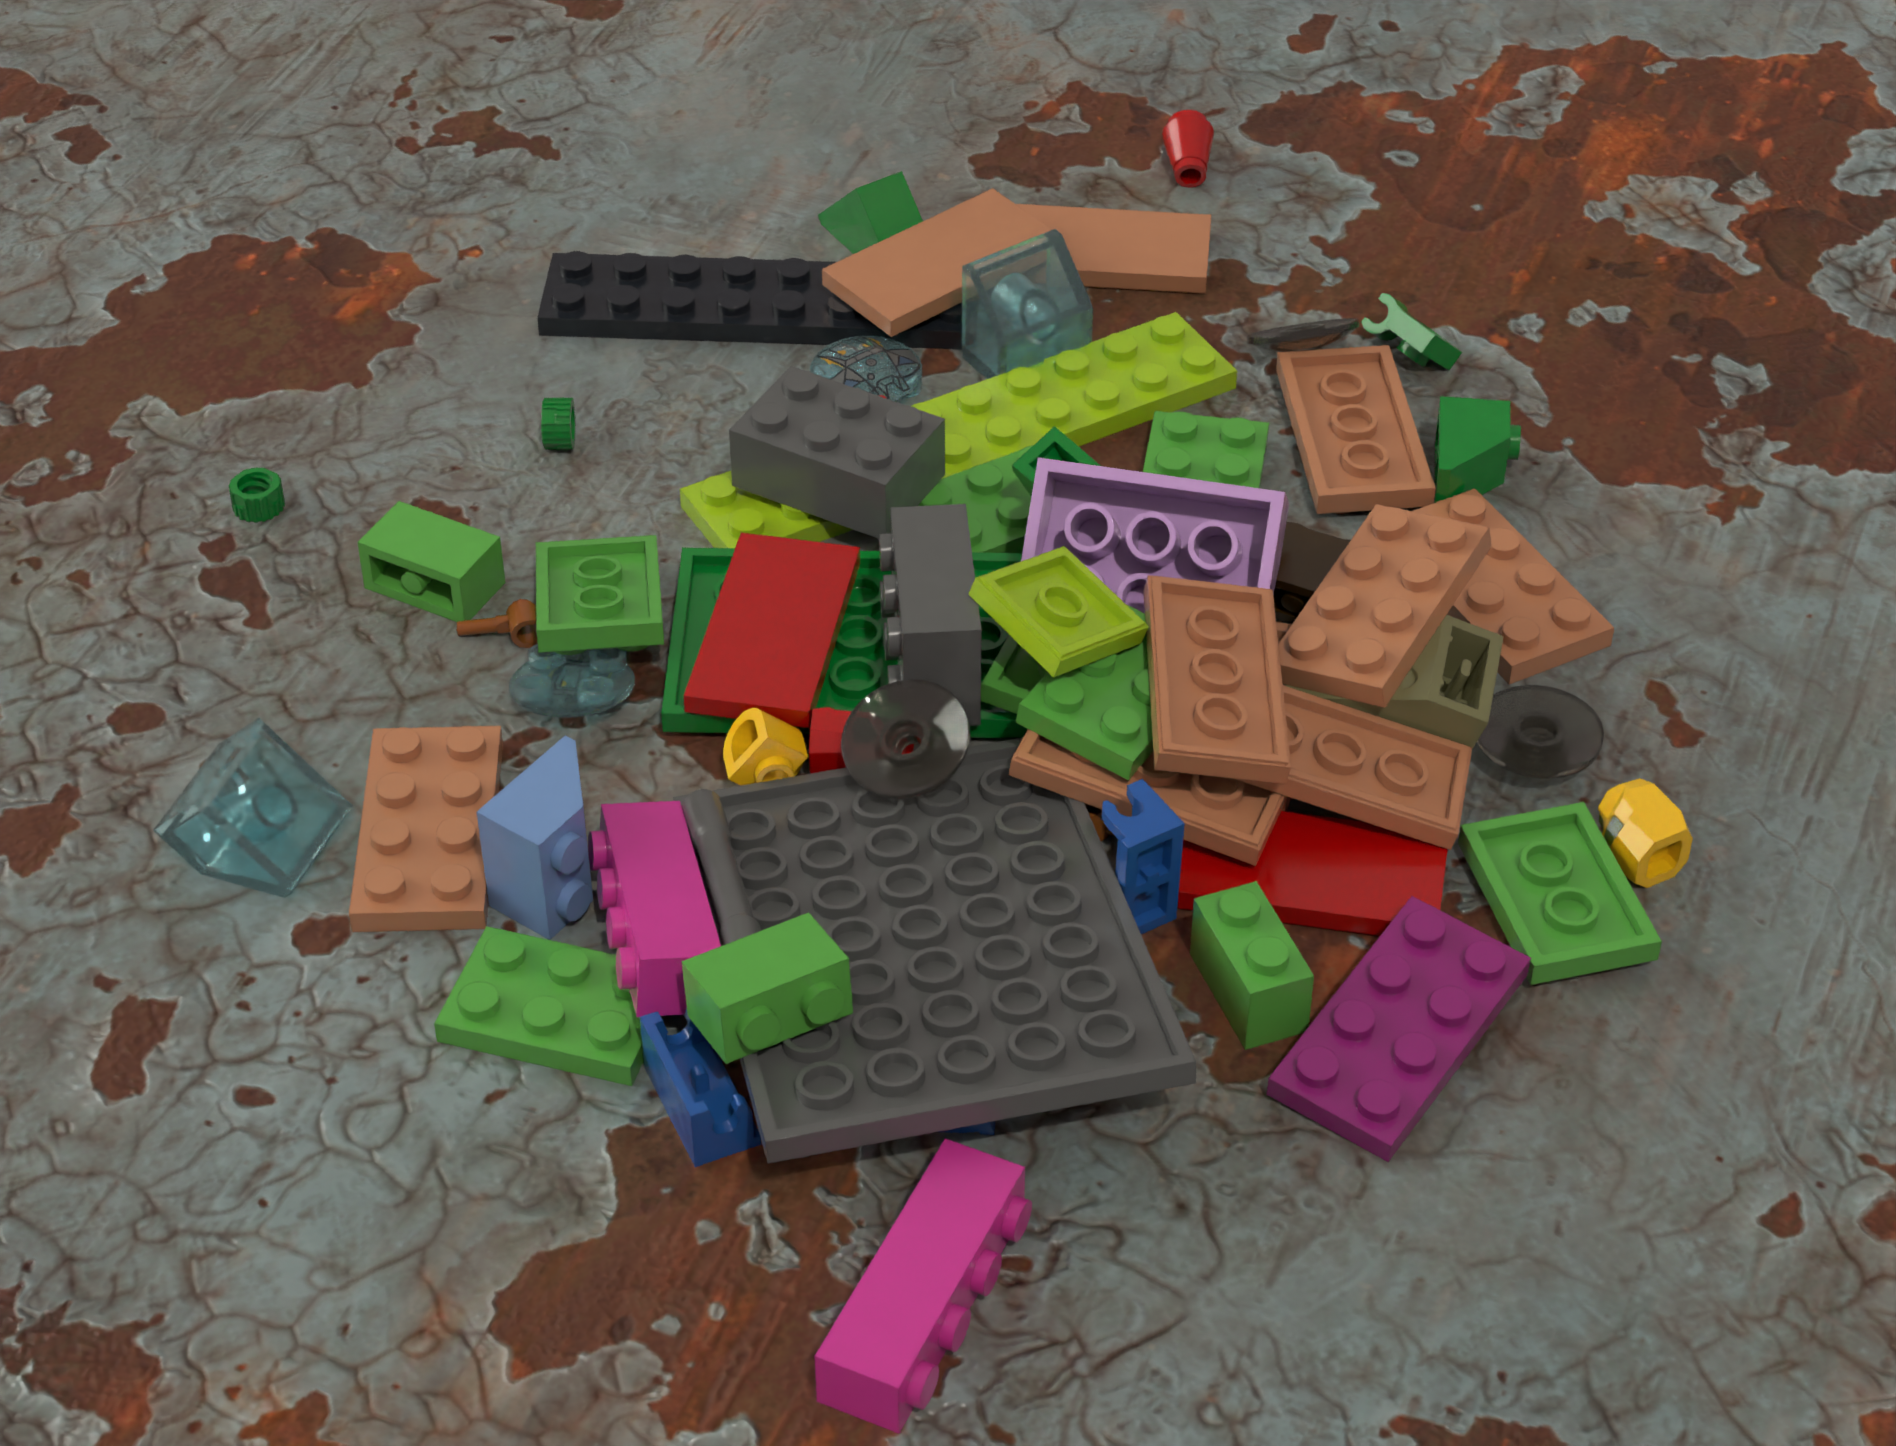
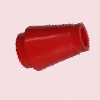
[1162,110,1214,188]

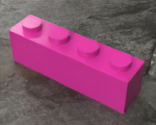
[588,801,721,1017]
[815,1138,1032,1434]

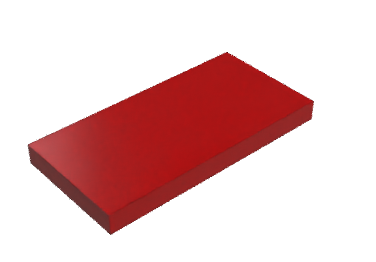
[684,533,860,728]
[1177,811,1448,936]

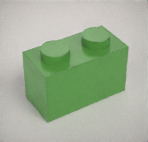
[357,501,506,622]
[1190,881,1314,1050]
[682,912,853,1064]

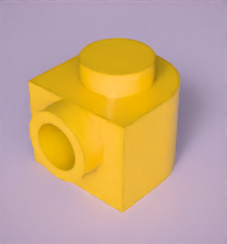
[723,708,808,786]

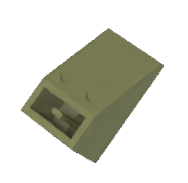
[1284,615,1504,750]

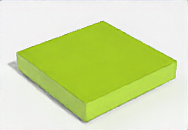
[968,546,1149,678]

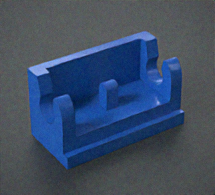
[1102,779,1185,934]
[640,1008,761,1167]

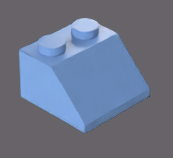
[476,735,593,940]

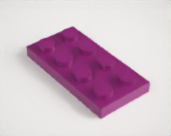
[1266,896,1531,1162]

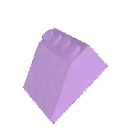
[1021,457,1289,613]

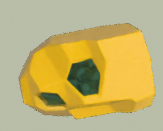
[1598,778,1693,888]

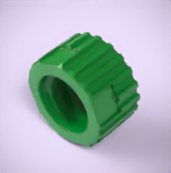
[541,398,576,450]
[229,468,285,523]

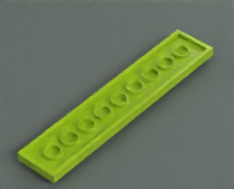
[680,312,1237,548]

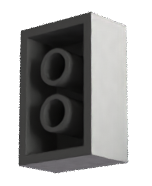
[729,366,945,539]
[879,504,982,729]

